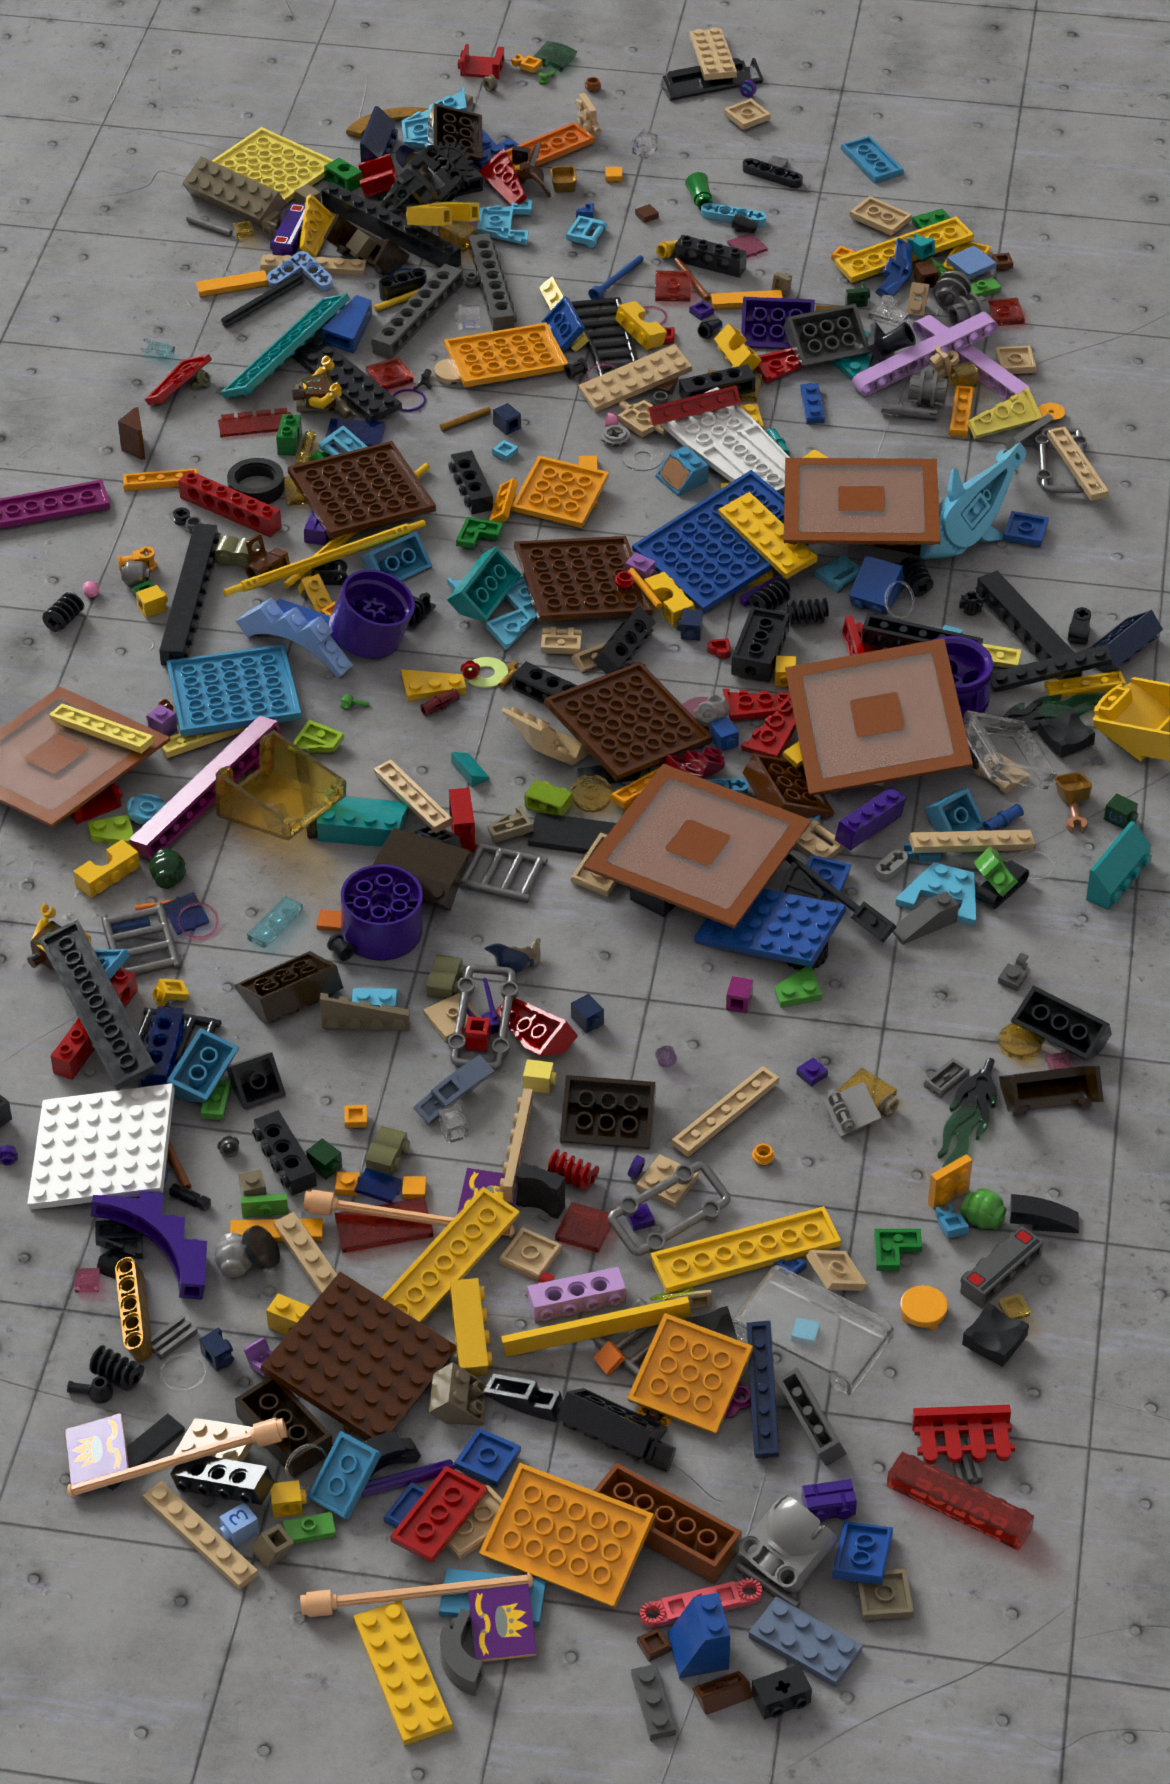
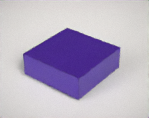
[689,301,714,320]

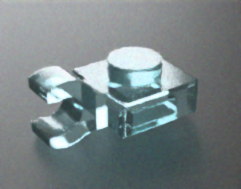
[141,338,175,356]

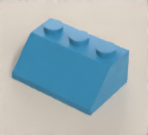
[360,531,433,581]
[167,1028,239,1102]

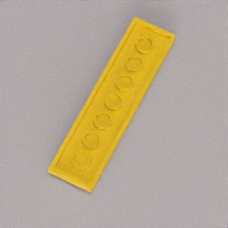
[835,216,974,283]
[381,1187,520,1323]
[650,1206,841,1294]

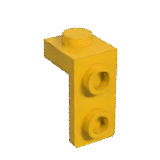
[297,574,332,612]

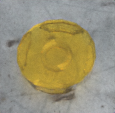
[571,775,612,813]
[998,1023,1042,1060]

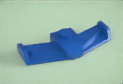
[875,238,913,299]

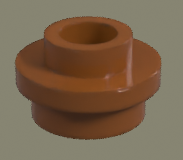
[585,77,601,92]

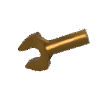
[498,661,518,689]

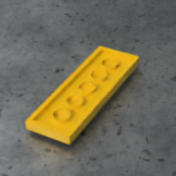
[718,492,818,579]
[353,1600,453,1746]

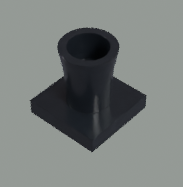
[868,322,916,362]

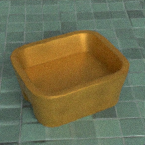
[550,166,577,193]
[1055,772,1092,803]

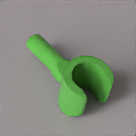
[538,70,556,84]
[340,694,369,710]

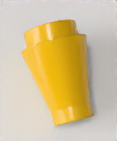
[656,240,678,259]

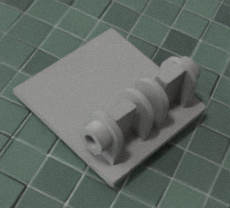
[823,1082,882,1137]

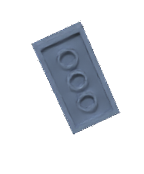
[749,1596,863,1688]

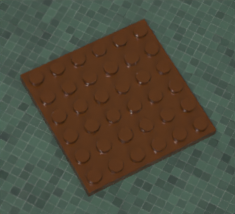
[288,441,436,538]
[514,536,653,622]
[544,662,713,781]
[260,1272,457,1440]

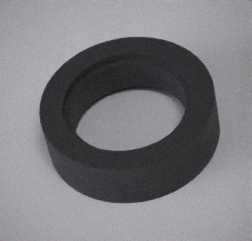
[227,458,285,504]

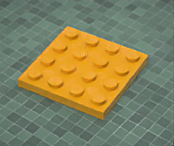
[511,456,609,528]
[627,1313,754,1435]

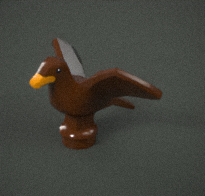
[515,143,551,197]

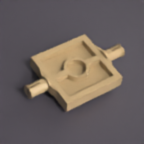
[575,93,602,139]
[617,400,667,438]

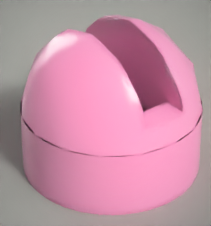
[604,413,618,427]
[83,581,99,598]

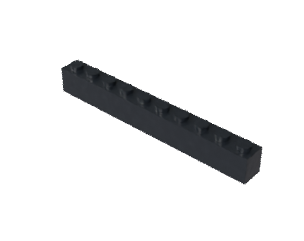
[321,183,461,268]
[159,523,221,666]

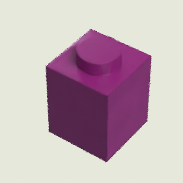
[726,976,753,1013]

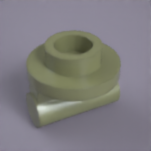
[192,369,211,390]

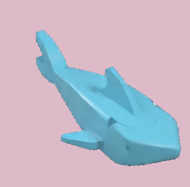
[920,442,1026,560]

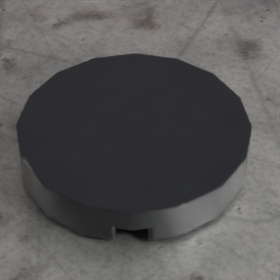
[242,1225,280,1270]

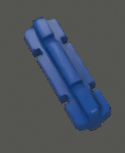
[111,917,150,934]

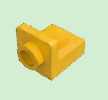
[152,979,190,1009]

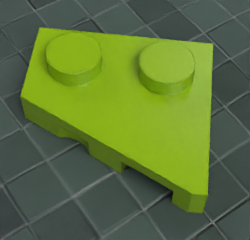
[289,720,345,754]
[88,815,134,846]

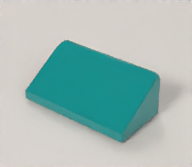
[451,752,489,787]

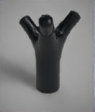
[413,369,432,389]

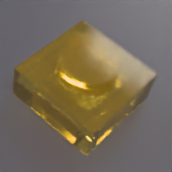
[233,221,254,238]
[998,1293,1031,1320]

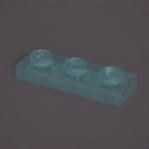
[247,896,303,948]

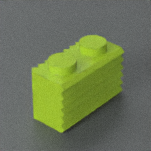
[524,779,573,816]

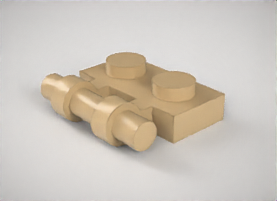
[541,626,582,654]

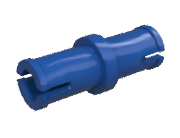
[983,804,1024,831]

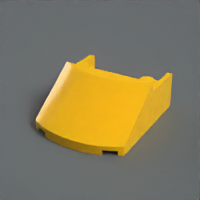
[1093,677,1170,762]

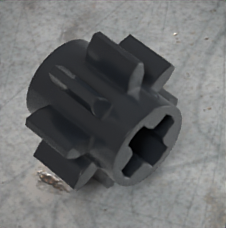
[959,591,984,616]

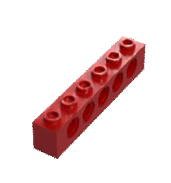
[178,471,282,538]
[50,968,138,1080]

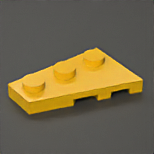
[401,669,466,701]

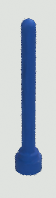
[588,255,644,299]

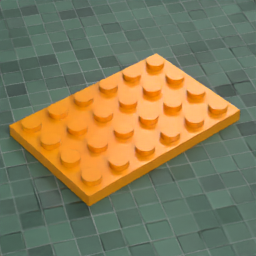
[444,322,568,388]
[479,1463,655,1609]

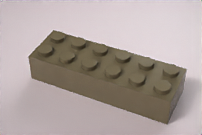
[182,156,286,228]

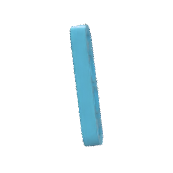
[701,203,766,227]

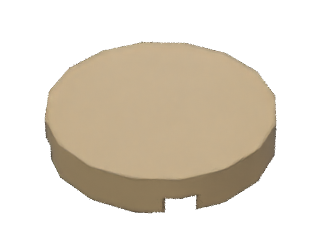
[434,358,462,385]

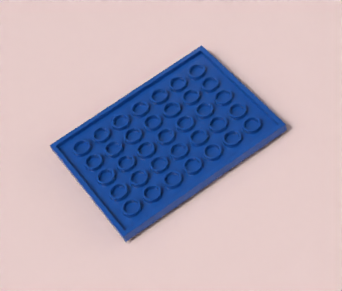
[632,470,810,613]

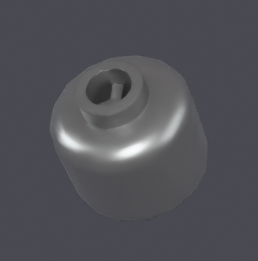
[122,561,150,586]

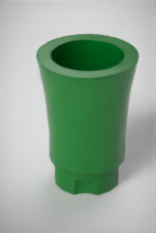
[685,172,713,210]

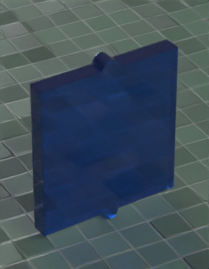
[163,892,209,935]
[354,1168,403,1204]

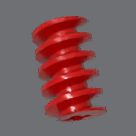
[547,1149,600,1191]

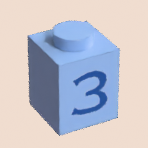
[218,1503,259,1548]

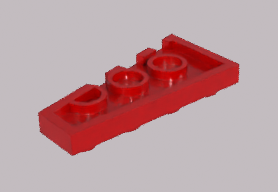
[756,348,805,383]

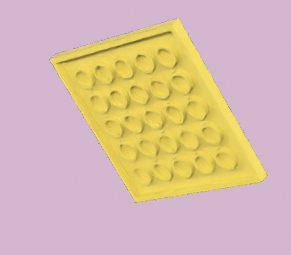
[212,127,334,204]

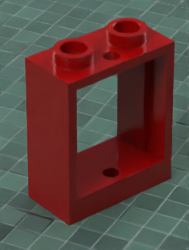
[449,788,476,852]

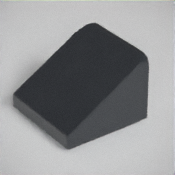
[96,1250,129,1279]

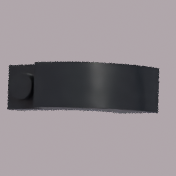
[363,1432,421,1478]

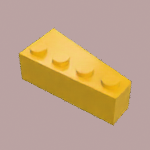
[450,1278,493,1376]

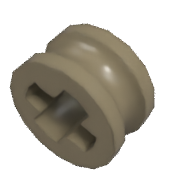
[482,75,498,91]
[878,1094,899,1117]

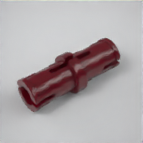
[420,688,460,716]

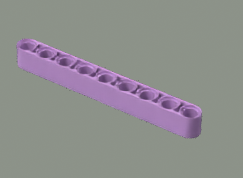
[852,312,998,396]
[912,315,1033,400]

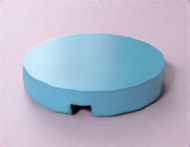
[127,794,166,825]

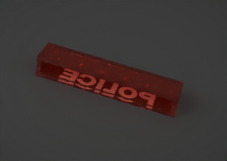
[887,1451,1034,1551]

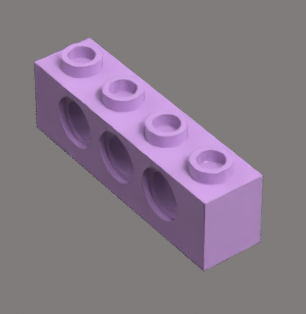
[527,1267,626,1322]

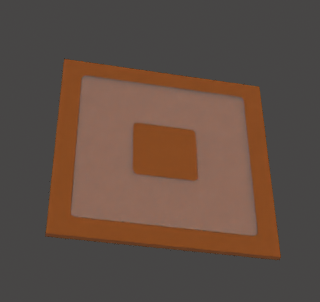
[784,458,940,546]
[785,638,973,796]
[0,687,171,828]
[583,764,811,929]

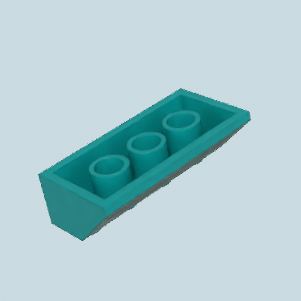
[447,546,522,622]
[1086,821,1152,910]

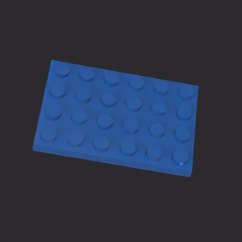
[694,889,846,967]

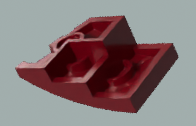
[664,746,725,779]

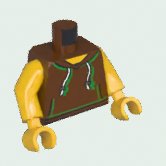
[292,356,342,409]
[27,904,91,970]

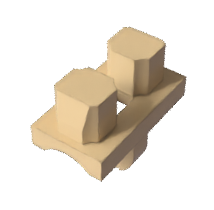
[906,282,930,317]
[929,345,959,380]

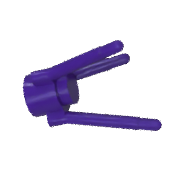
[466,978,500,1035]

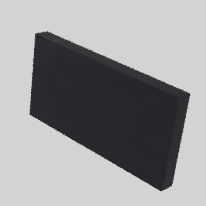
[528,812,616,854]

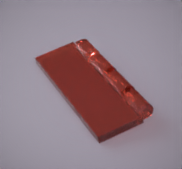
[218,408,291,437]

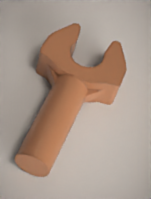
[1066,802,1087,833]

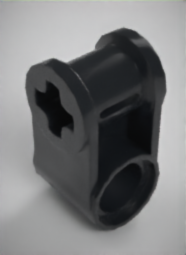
[311,560,348,585]
[1067,607,1091,644]

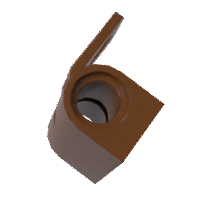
[245,534,290,578]

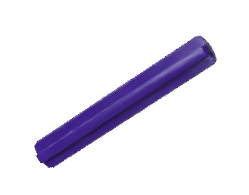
[361,1459,455,1497]

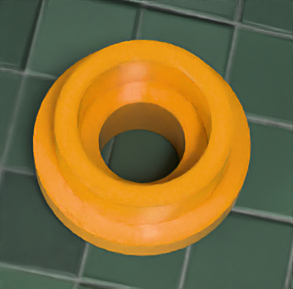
[752,1143,775,1165]

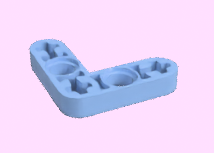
[267,251,333,291]

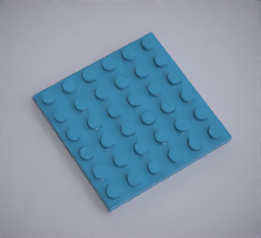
[166,644,302,737]

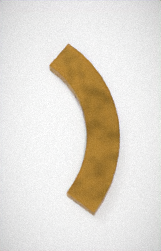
[346,107,428,138]

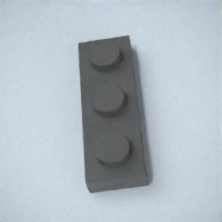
[631,1664,676,1741]

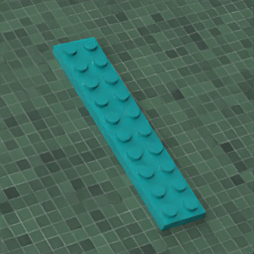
[221,293,350,398]

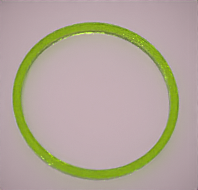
[650,1287,694,1301]

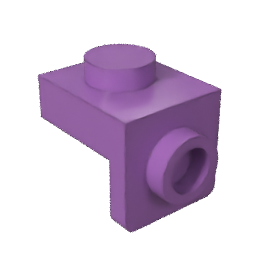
[625,552,656,580]
[244,1338,273,1377]

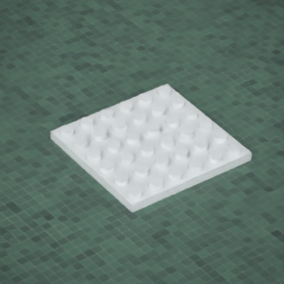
[28,1083,175,1210]

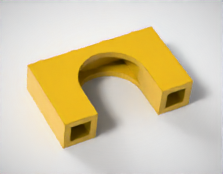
[406,202,480,226]

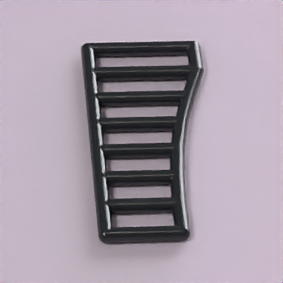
[571,297,638,376]

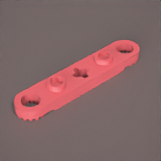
[640,1578,762,1628]

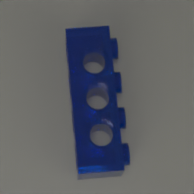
[141,1006,186,1087]

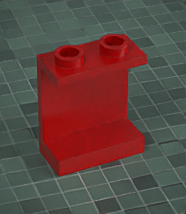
[458,44,505,79]
[358,154,397,198]
[70,783,123,825]

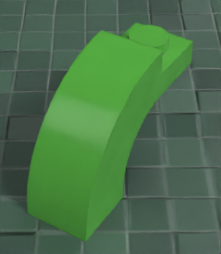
[974,847,1018,896]

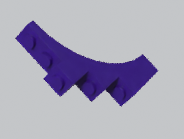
[91,1191,207,1300]

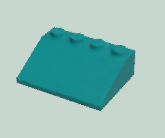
[316,795,410,847]

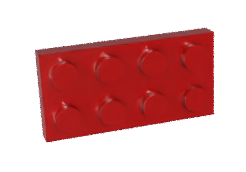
[390,1466,487,1563]

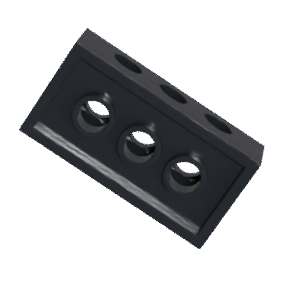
[731,606,790,682]

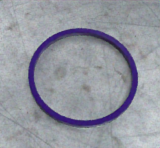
[393,389,426,412]

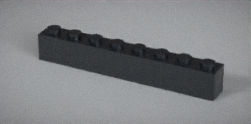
[976,570,1083,680]

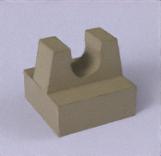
[771,272,793,296]

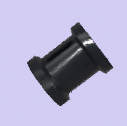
[564,358,588,379]
[327,934,355,961]

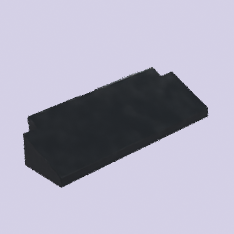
[660,58,763,101]

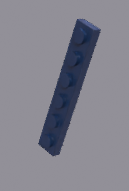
[747,1320,779,1458]

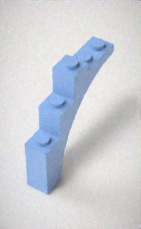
[236,598,353,678]

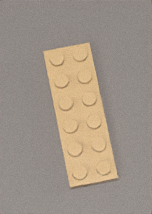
[689,27,737,80]
[578,344,692,413]

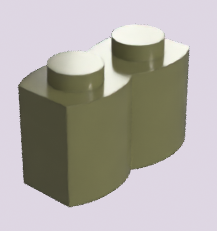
[215,535,259,567]
[426,954,466,999]
[365,1126,410,1176]

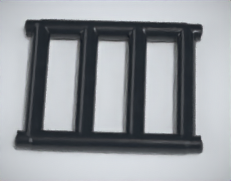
[138,1007,222,1065]

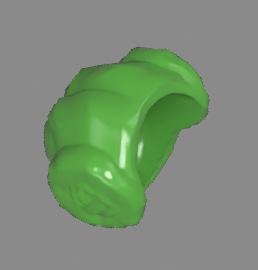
[960,1188,1007,1230]

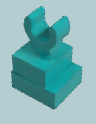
[907,233,935,260]

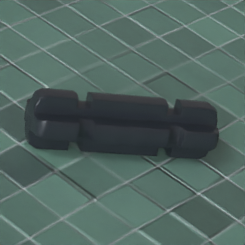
[169,1183,211,1211]

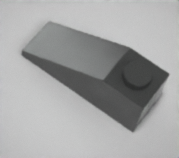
[892,891,958,944]

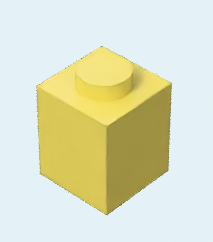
[523,1059,557,1094]

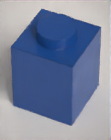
[709,717,739,751]

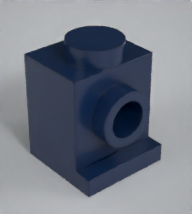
[199,1328,234,1372]

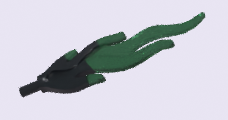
[985,693,1106,732]
[937,1058,997,1168]

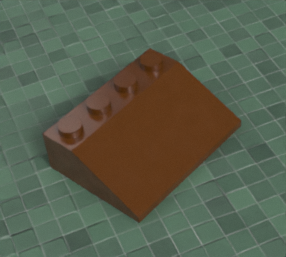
[742,753,834,819]

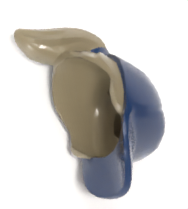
[396,145,433,181]
[484,938,541,973]

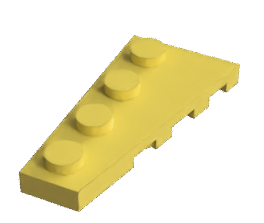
[967,387,1042,439]

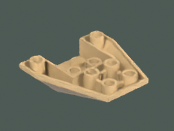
[502,707,590,765]

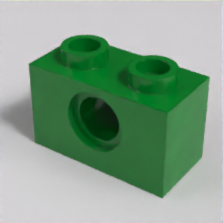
[324,158,363,192]
[276,414,302,456]

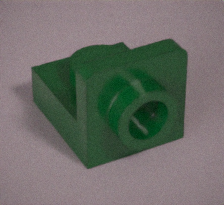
[845,282,870,307]

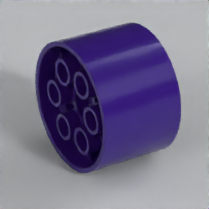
[329,570,415,659]
[341,864,423,961]

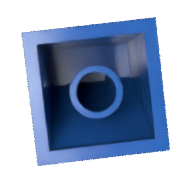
[849,555,906,615]
[668,1592,731,1679]

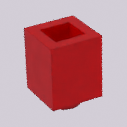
[465,1016,491,1052]

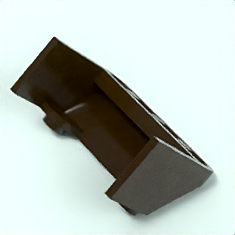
[324,214,410,276]
[999,1066,1104,1116]

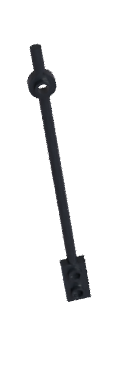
[785,853,897,943]

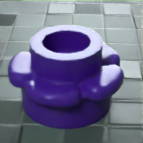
[0,1145,18,1165]

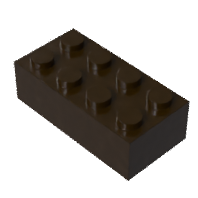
[235,1377,333,1478]

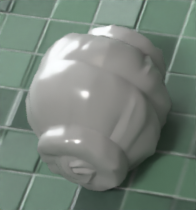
[694,694,729,728]
[215,1232,253,1278]

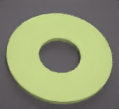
[464,657,508,688]

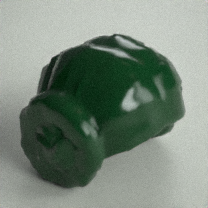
[149,848,186,889]

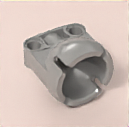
[739,1493,837,1594]

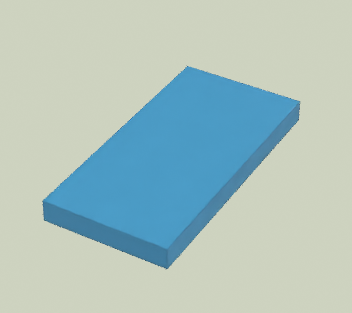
[841,136,904,184]
[439,1569,546,1627]

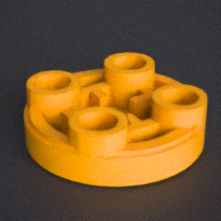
[900,1285,948,1330]

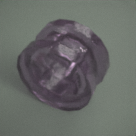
[655,1045,677,1067]

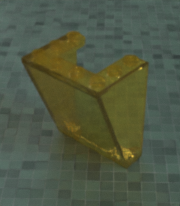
[216,730,346,841]

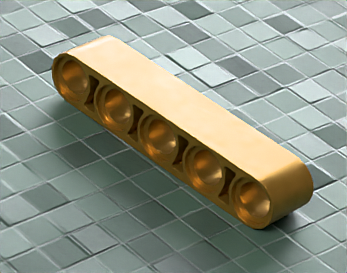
[115,1257,153,1362]

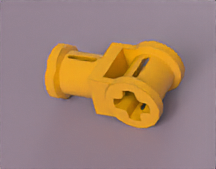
[117,546,157,572]

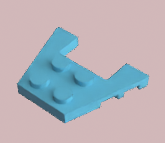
[477,200,532,245]
[895,862,976,926]

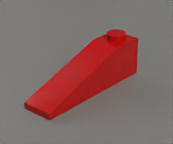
[495,998,578,1057]

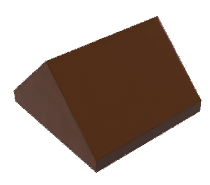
[118,407,145,460]

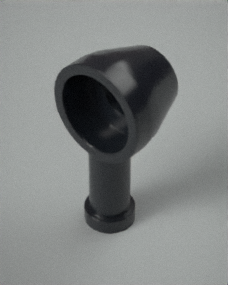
[67,1376,113,1404]

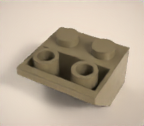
[429,1362,487,1425]

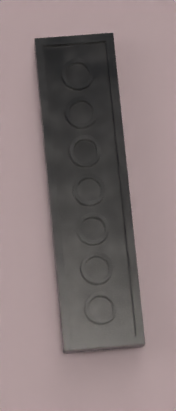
[291,337,402,422]

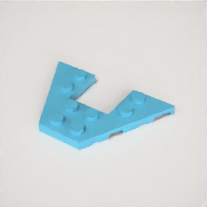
[401,87,468,149]
[447,575,537,650]

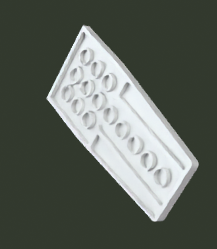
[660,387,790,494]

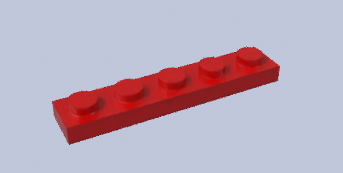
[647,385,741,426]

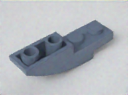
[413,1055,495,1125]

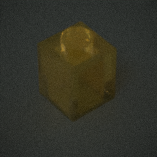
[949,361,979,388]

